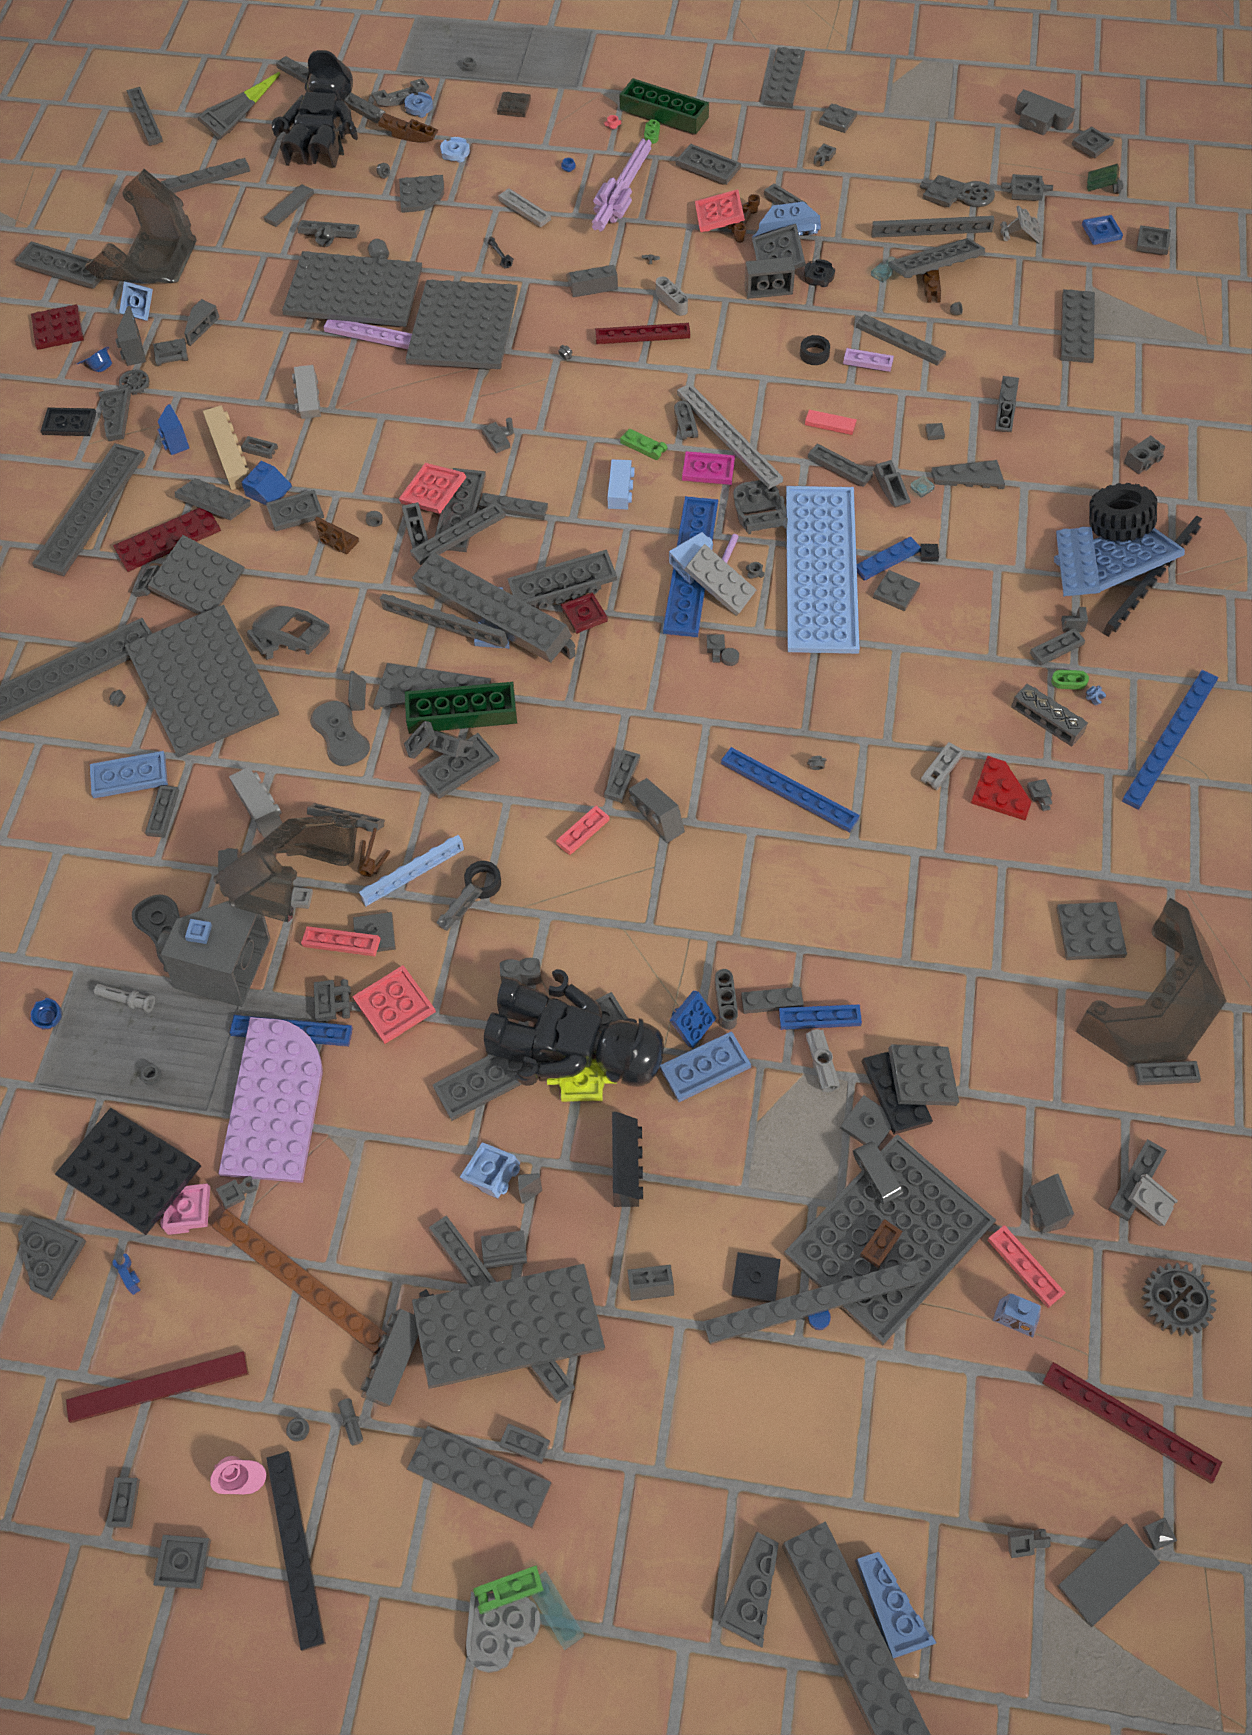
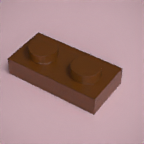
[860,1219,903,1268]

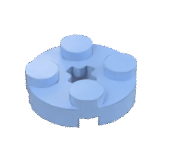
[440,137,470,162]

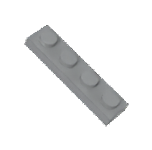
[498,188,551,227]

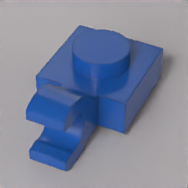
[113,1253,141,1295]

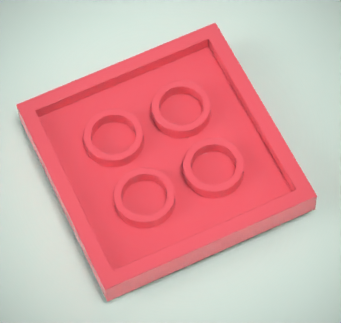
[695,189,745,232]
[399,463,466,514]
[352,965,436,1044]

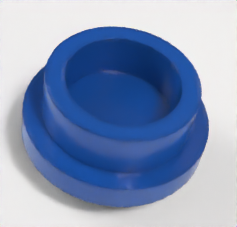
[561,158,576,172]

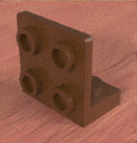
[314,517,359,555]

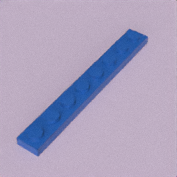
[721,747,860,833]

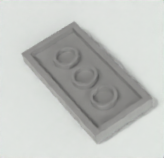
[684,544,756,616]

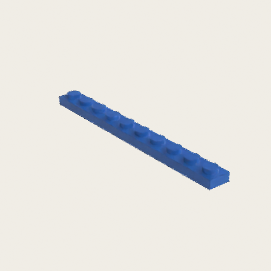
[1122,670,1219,810]

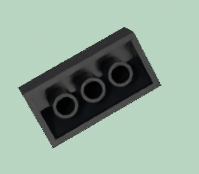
[612,1112,643,1207]

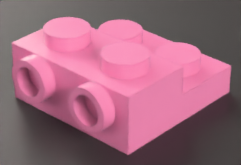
[161,1184,210,1235]

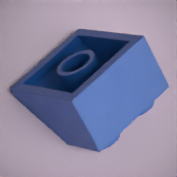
[157,404,190,455]
[241,461,292,506]

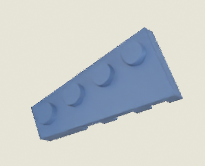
[855,1552,936,1659]

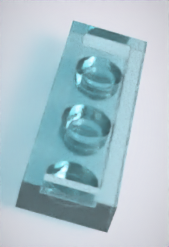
[532,1571,585,1651]

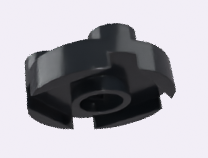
[804,259,835,287]

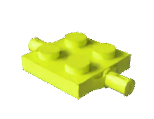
[547,1060,617,1102]

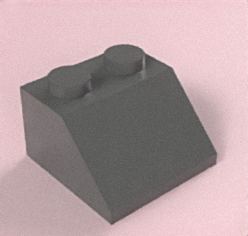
[1025,1174,1074,1234]

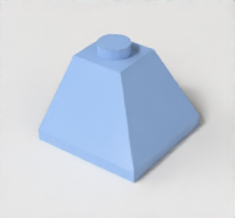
[119,281,153,321]

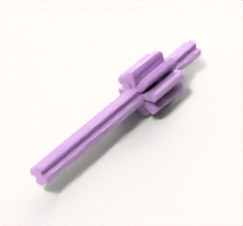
[592,138,652,232]

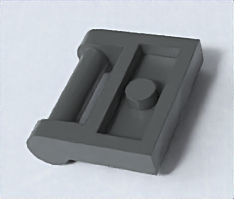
[153,338,189,366]

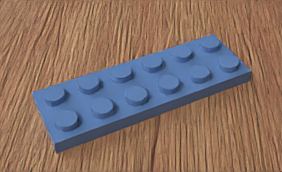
[1056,527,1100,596]

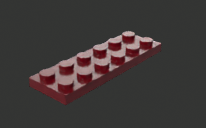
[113,508,221,572]

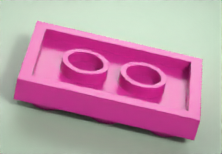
[682,451,735,485]

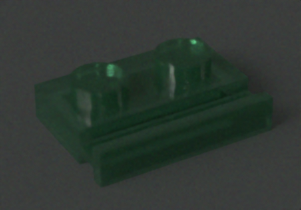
[1087,163,1120,192]

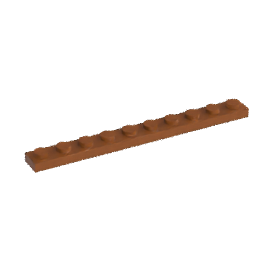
[212,1209,387,1355]

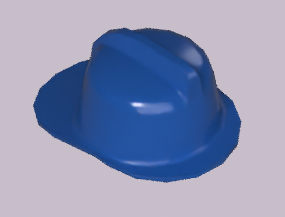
[77,347,112,372]

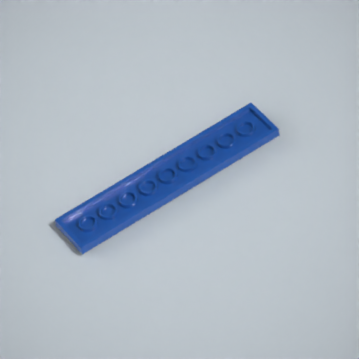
[663,496,719,637]

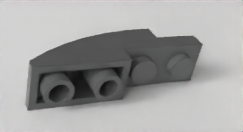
[995,376,1019,432]

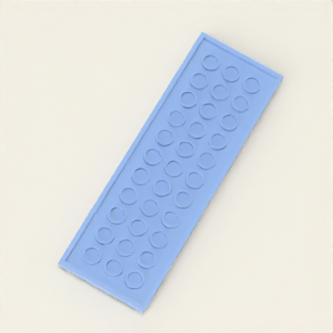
[786,486,859,654]

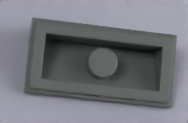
[348,671,366,711]
[518,1173,542,1204]

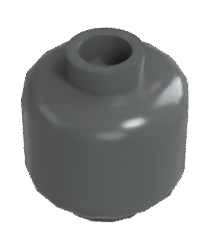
[367,239,390,259]

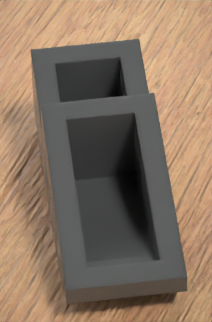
[873,460,911,508]

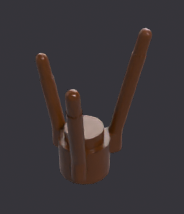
[357,828,390,877]

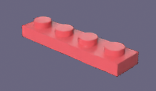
[301,926,381,957]
[987,1225,1066,1308]

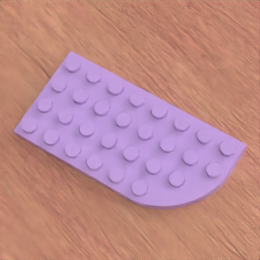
[219,1017,323,1183]

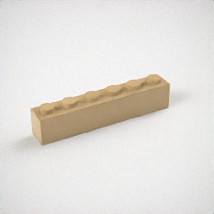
[203,405,250,490]

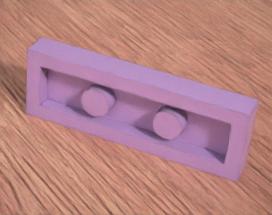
[843,348,894,372]

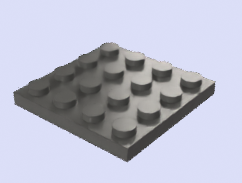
[148,535,245,615]

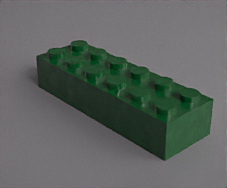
[619,78,709,134]
[405,682,518,734]

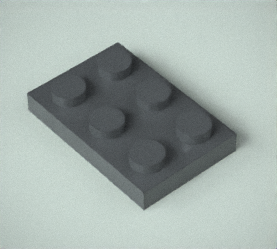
[266,490,324,532]

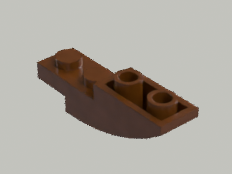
[378,113,438,142]

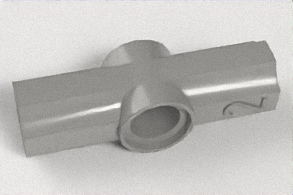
[806,1029,840,1093]

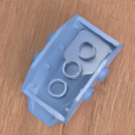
[752,202,821,238]

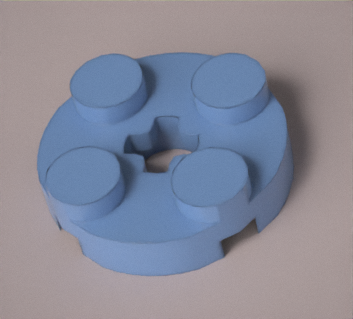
[405,92,433,118]

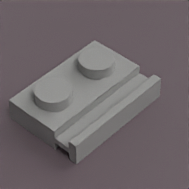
[1128,1174,1178,1226]

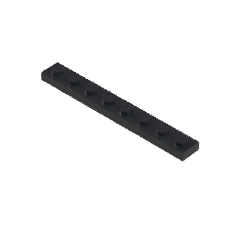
[266,1451,326,1651]

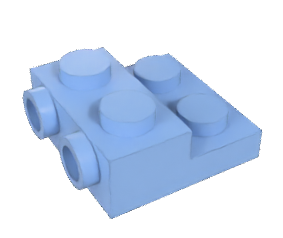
[460,1142,520,1199]

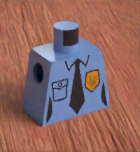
[992,1294,1041,1338]

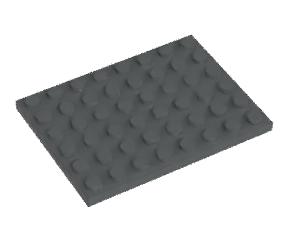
[282,251,423,327]
[406,279,518,369]
[125,604,280,758]
[784,1134,996,1346]

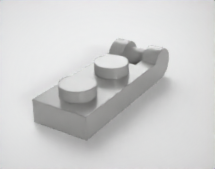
[921,742,965,790]

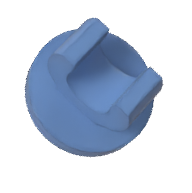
[1086,685,1106,705]

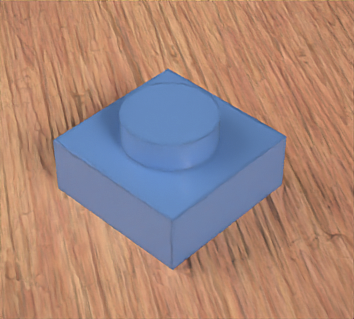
[185,919,212,944]

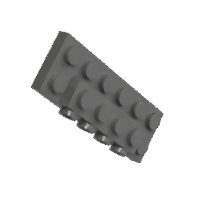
[507,549,617,609]

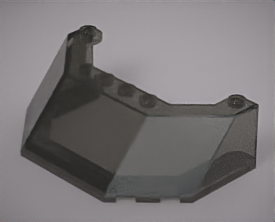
[85,169,197,284]
[213,815,358,923]
[1075,898,1227,1067]

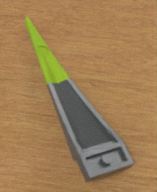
[198,72,280,139]

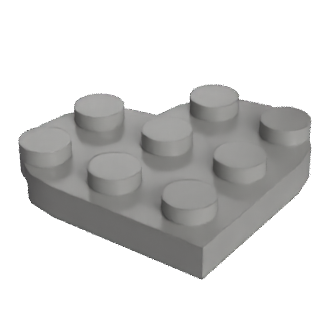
[466,1592,541,1673]

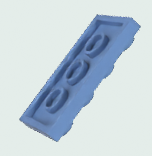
[90,751,168,798]
[660,1031,751,1103]

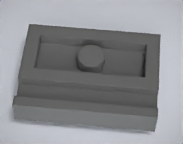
[481,1230,527,1269]

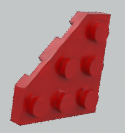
[971,756,1032,821]

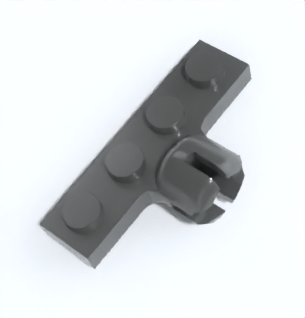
[297,220,360,247]

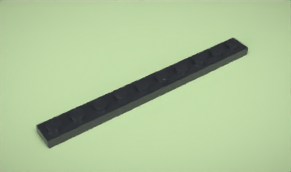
[1103,515,1202,637]

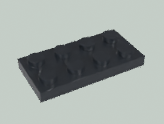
[861,1051,933,1135]

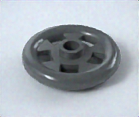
[961,181,995,207]

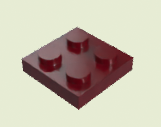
[561,592,608,634]

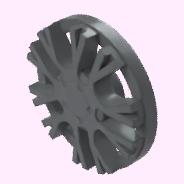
[119,369,150,395]

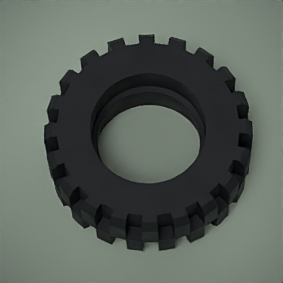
[1089,483,1158,542]

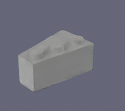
[292,365,321,419]

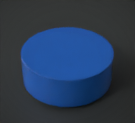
[808,1311,831,1330]

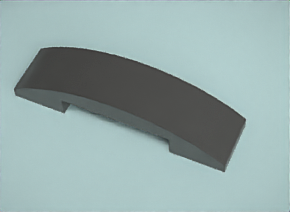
[371,78,429,106]

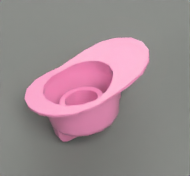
[210,1456,266,1495]

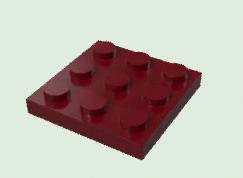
[31,304,84,350]

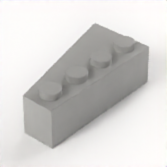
[229,767,287,845]

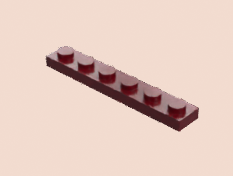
[595,322,690,344]

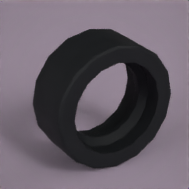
[800,335,830,365]
[464,860,501,899]

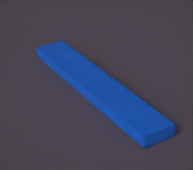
[230,1015,353,1047]

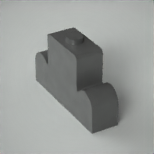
[1015,89,1075,135]

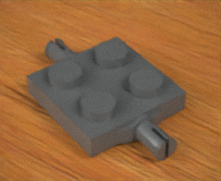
[1001,174,1053,201]
[920,175,968,208]

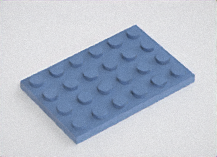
[1054,528,1185,594]

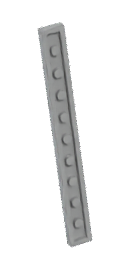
[677,383,783,489]

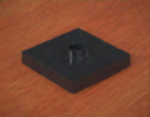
[731,1252,781,1303]

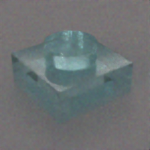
[910,475,935,498]

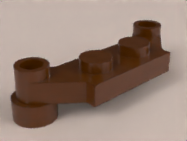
[728,194,760,243]

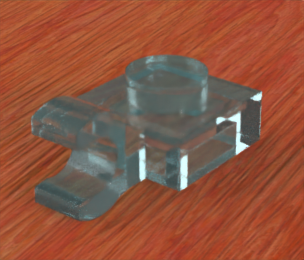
[871,256,896,283]

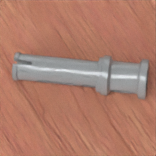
[94,984,155,1013]

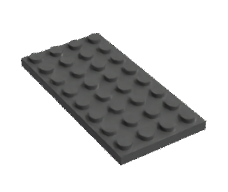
[412,1264,605,1389]

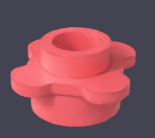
[604,115,621,129]

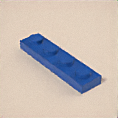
[857,536,921,581]
[779,1004,862,1030]

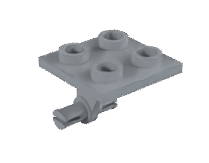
[1000,205,1042,244]

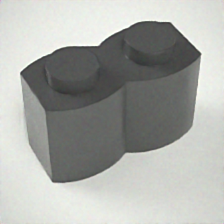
[500,958,542,986]

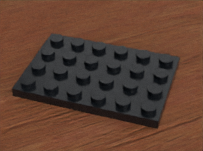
[55,1108,201,1235]

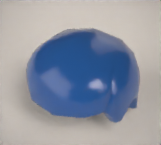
[30,998,62,1030]

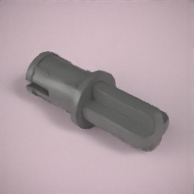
[337,1398,363,1446]

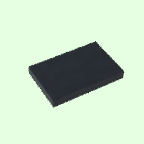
[41,407,97,436]

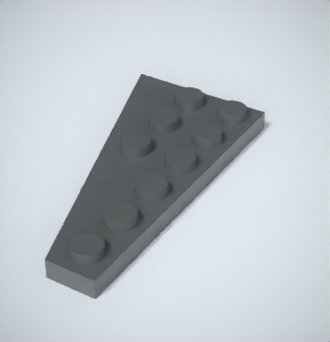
[373,663,491,710]

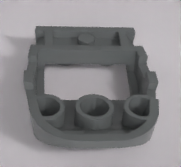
[733,480,788,534]
[252,606,330,655]

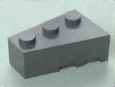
[629,778,685,843]

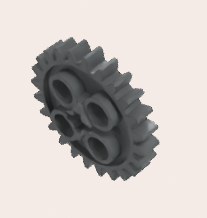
[1141,1263,1217,1337]

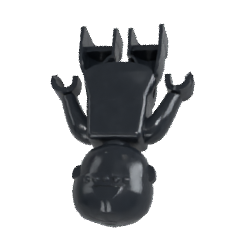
[272,50,358,168]
[484,969,664,1087]

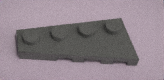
[99,387,131,441]
[931,460,1005,489]
[718,1532,779,1648]

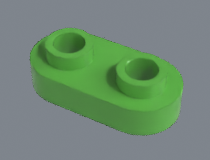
[644,119,660,144]
[1051,670,1089,689]

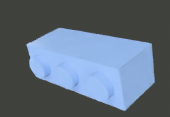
[607,459,635,510]

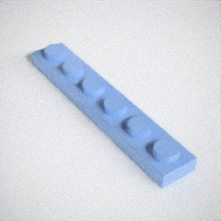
[359,835,464,906]

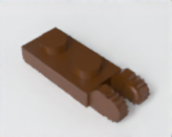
[923,269,941,303]

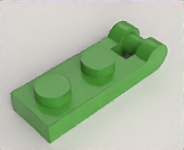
[620,428,668,460]
[473,1566,544,1614]

